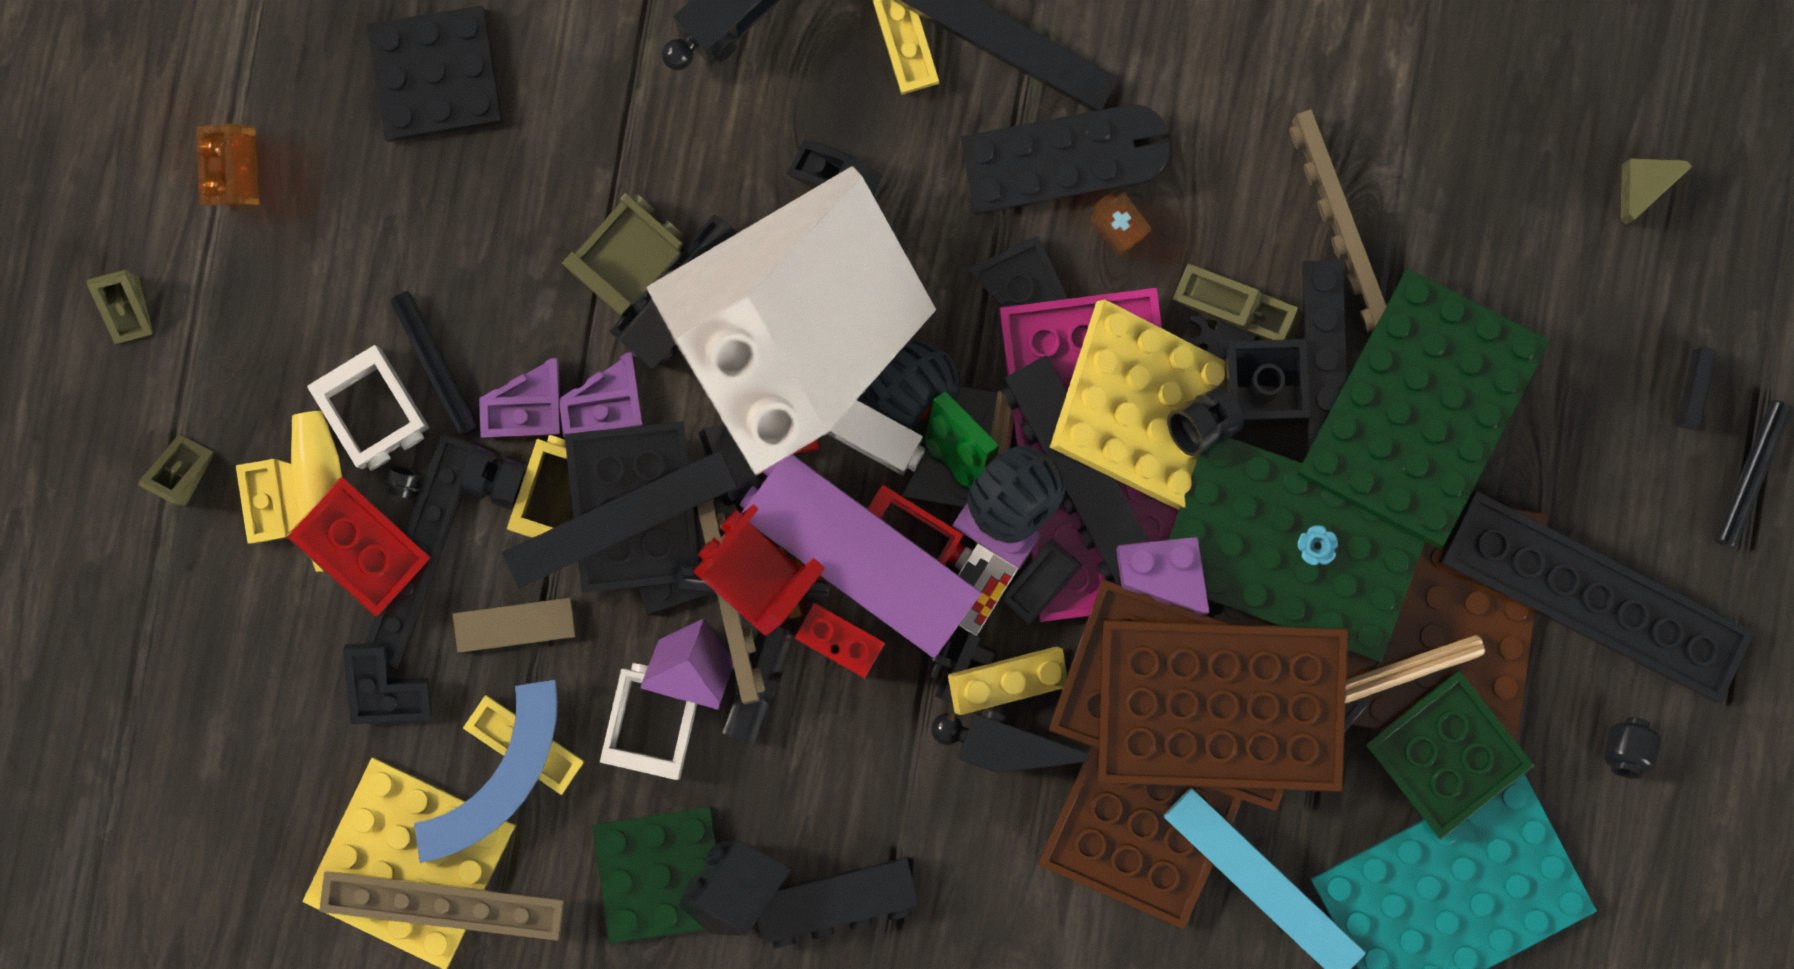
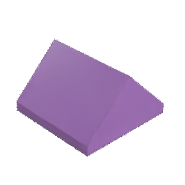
[641,618,734,709]

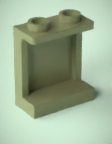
[562,193,685,317]

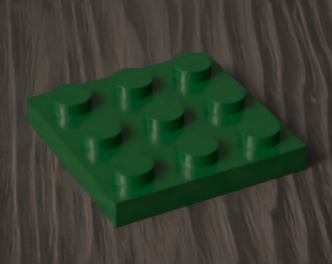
[1363,671,1534,840]
[592,807,716,943]

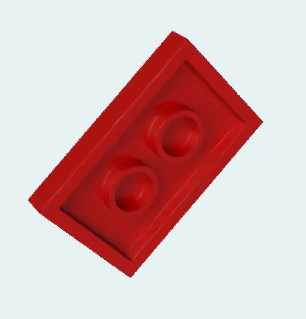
[286,477,430,617]

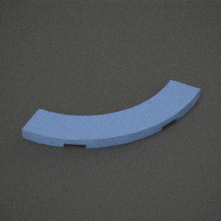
[414,680,558,863]

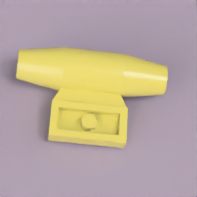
[236,411,342,572]

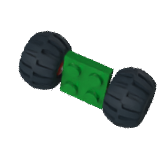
[864,342,1065,544]

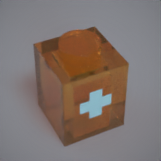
[1090,192,1152,258]

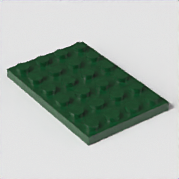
[1297,268,1550,550]
[1169,438,1425,662]

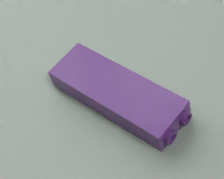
[740,454,982,658]

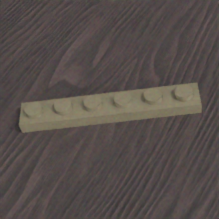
[1289,109,1386,333]
[697,495,765,705]
[319,871,565,941]

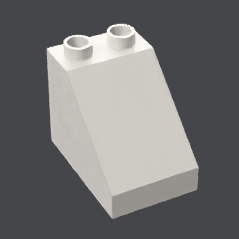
[646,166,936,475]

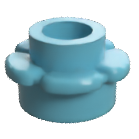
[1298,526,1338,565]

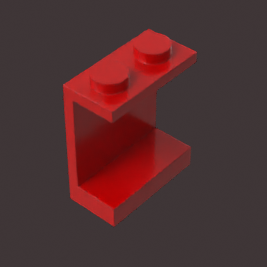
[693,504,825,636]

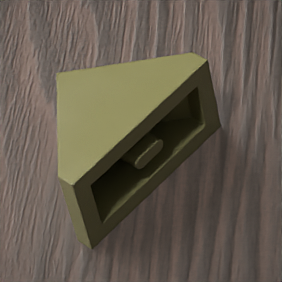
[1620,158,1692,225]
[87,270,153,344]
[138,434,214,506]

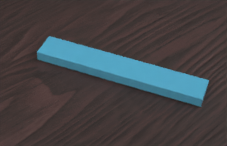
[1163,787,1366,969]

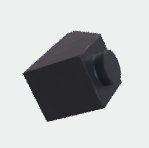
[787,140,883,196]

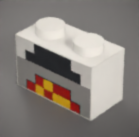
[954,544,1018,636]

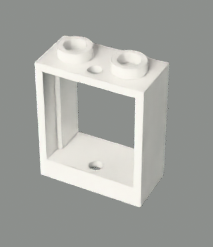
[307,345,429,471]
[826,400,926,476]
[600,663,697,780]

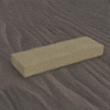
[453,598,576,653]

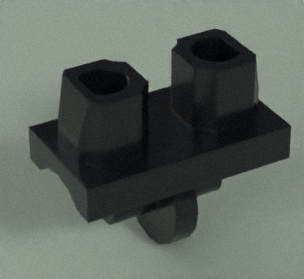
[924,631,995,704]

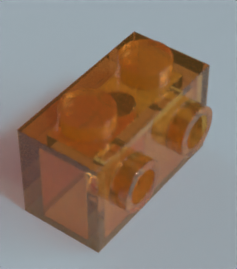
[196,124,259,208]

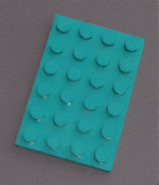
[1310,774,1597,969]

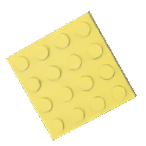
[1050,299,1225,510]
[302,757,516,969]

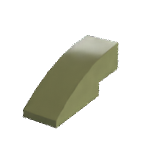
[1173,263,1303,340]

